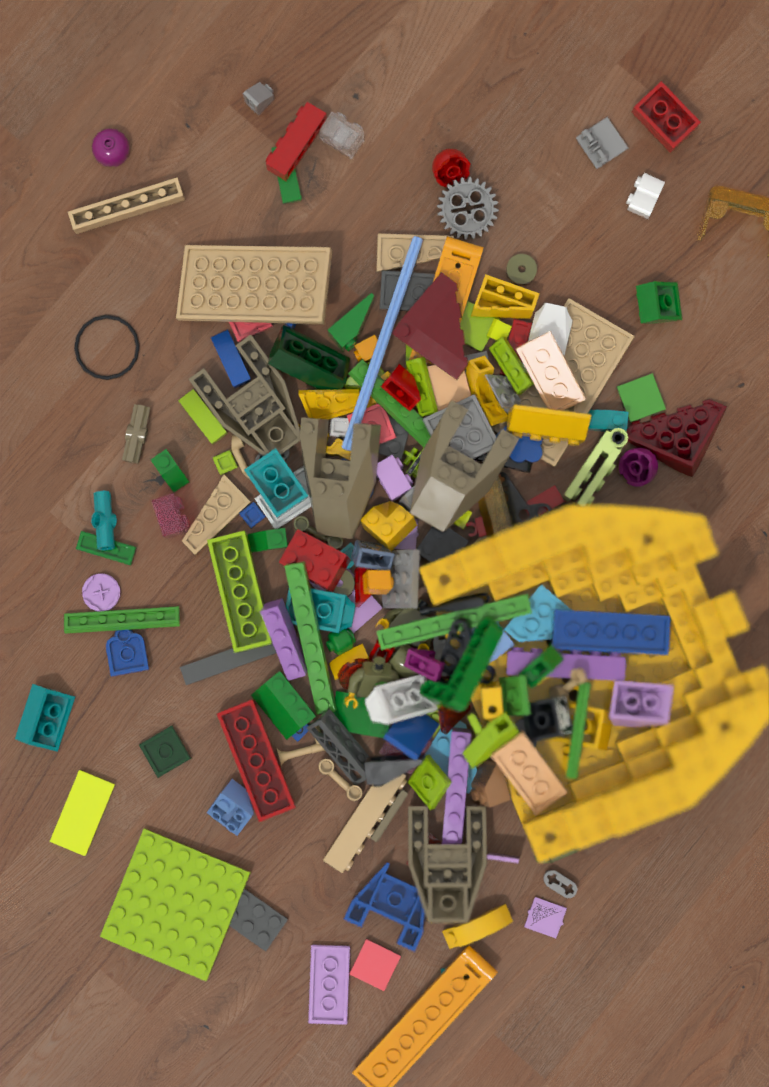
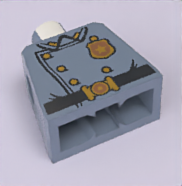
[351,540,395,570]

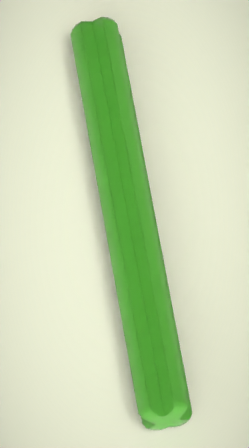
[566,682,591,779]

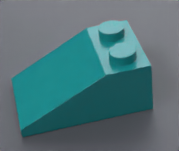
[244,448,309,519]

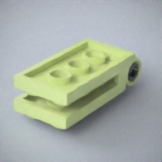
[562,428,628,506]

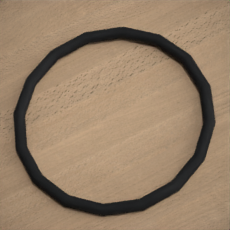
[74,315,140,380]

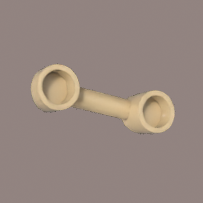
[231,435,250,480]
[549,668,587,698]
[318,759,362,801]

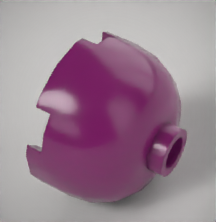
[92,128,130,167]
[619,448,658,487]

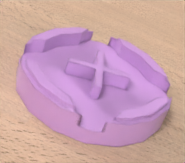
[82,574,121,611]

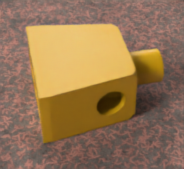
[480,681,503,725]

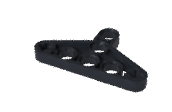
[492,471,552,534]
[437,617,496,686]

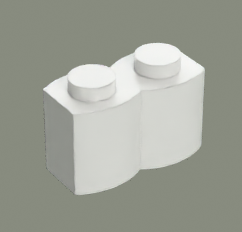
[626,173,665,219]

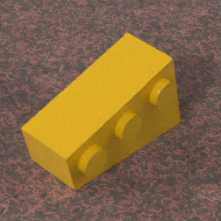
[471,274,540,319]

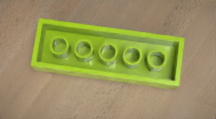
[207,531,273,653]

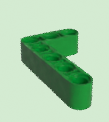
[419,617,504,712]

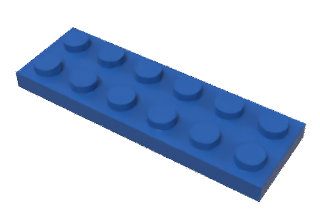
[552,610,670,655]

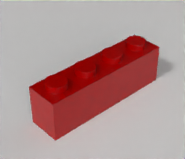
[265,102,327,181]

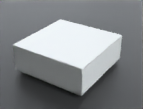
[329,417,349,438]

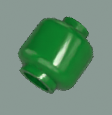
[326,629,356,655]

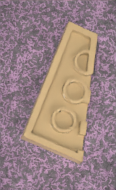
[377,234,454,273]
[182,475,251,555]

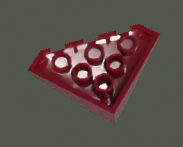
[392,272,468,380]
[626,399,727,477]

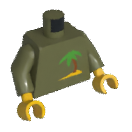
[375,599,433,650]
[344,657,401,709]

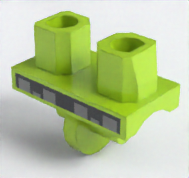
[403,447,424,478]

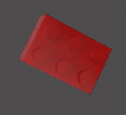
[631,81,701,153]
[279,529,351,592]

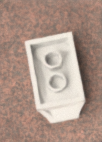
[523,303,573,369]
[365,675,438,724]

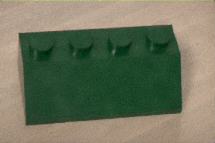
[268,325,350,390]

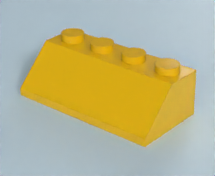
[506,405,591,446]

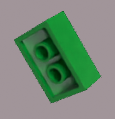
[251,671,316,740]

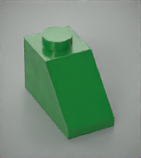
[150,449,189,493]
[248,528,288,553]
[518,645,564,689]

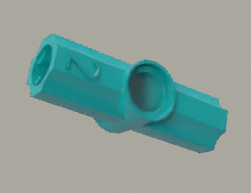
[91,490,117,551]

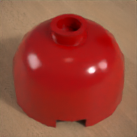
[432,148,471,187]

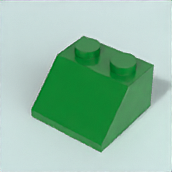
[636,281,682,324]

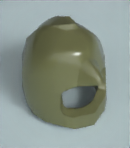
[388,644,420,679]

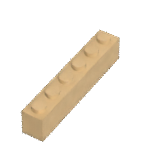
[68,178,185,234]
[323,774,407,873]

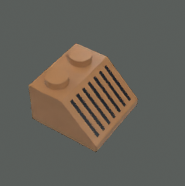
[471,759,511,807]

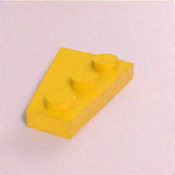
[299,389,360,420]

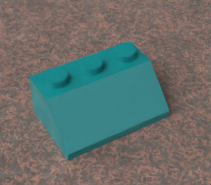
[15,684,75,752]

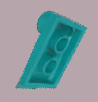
[286,588,355,633]

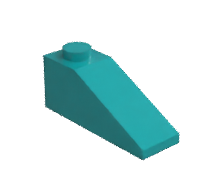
[588,410,629,432]

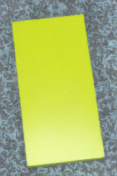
[50,770,115,856]

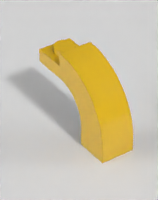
[466,356,508,426]
[442,904,513,949]

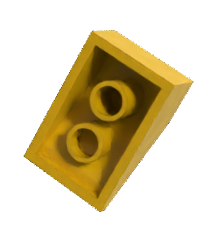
[550,703,612,751]

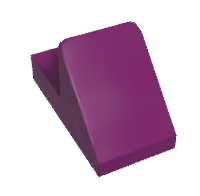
[404,648,445,682]

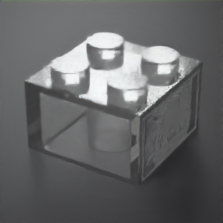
[319,112,364,159]

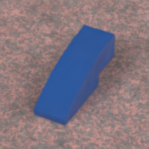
[211,330,252,389]

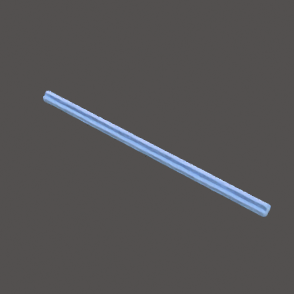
[342,236,423,451]

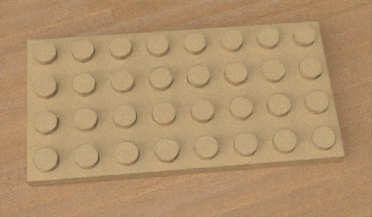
[176,245,332,324]
[491,298,635,467]

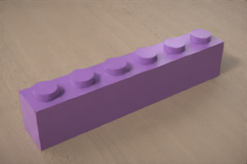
[506,647,626,681]
[442,727,472,845]

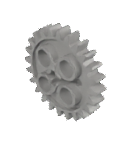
[436,177,499,239]

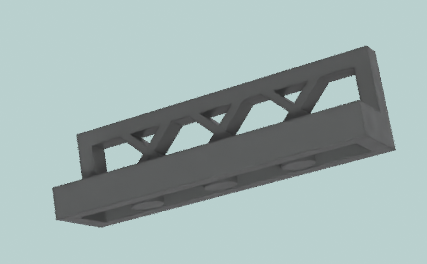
[307,709,369,785]

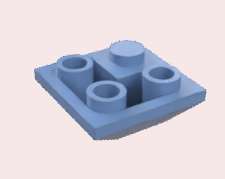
[207,779,254,836]

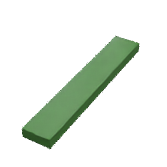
[64,606,180,634]

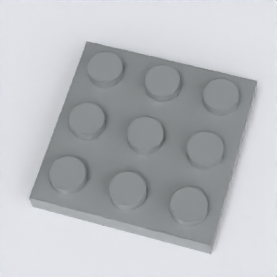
[422,394,496,459]
[382,549,420,609]

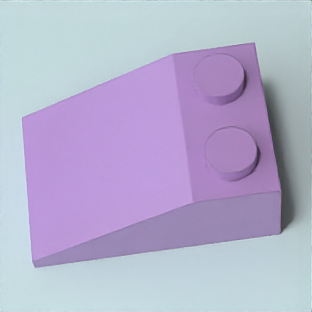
[609,681,674,727]

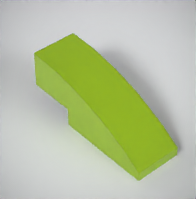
[178,389,228,445]

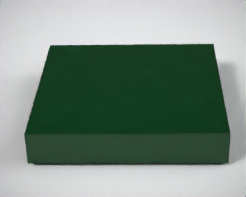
[139,725,192,778]

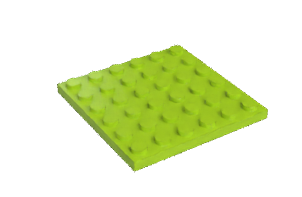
[100,828,251,981]

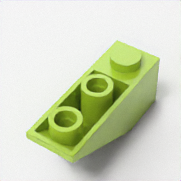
[462,712,519,769]

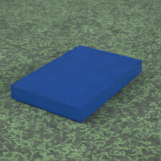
[384,714,440,761]

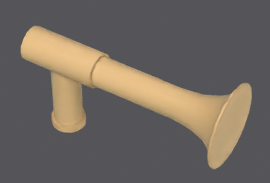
[276,725,331,768]

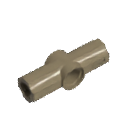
[122,404,151,464]

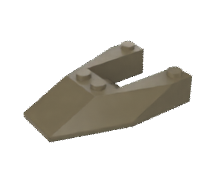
[189,335,300,456]
[410,400,519,532]
[300,418,381,539]
[408,806,487,923]

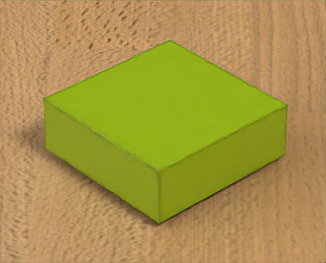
[213,450,238,475]

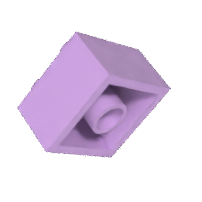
[376,455,413,502]

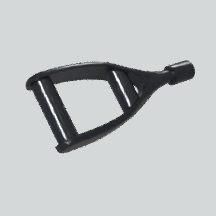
[420,593,490,615]

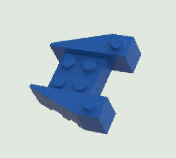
[343,862,425,952]

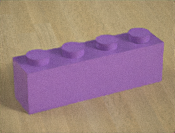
[260,598,307,681]

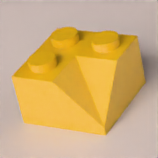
[360,501,417,551]

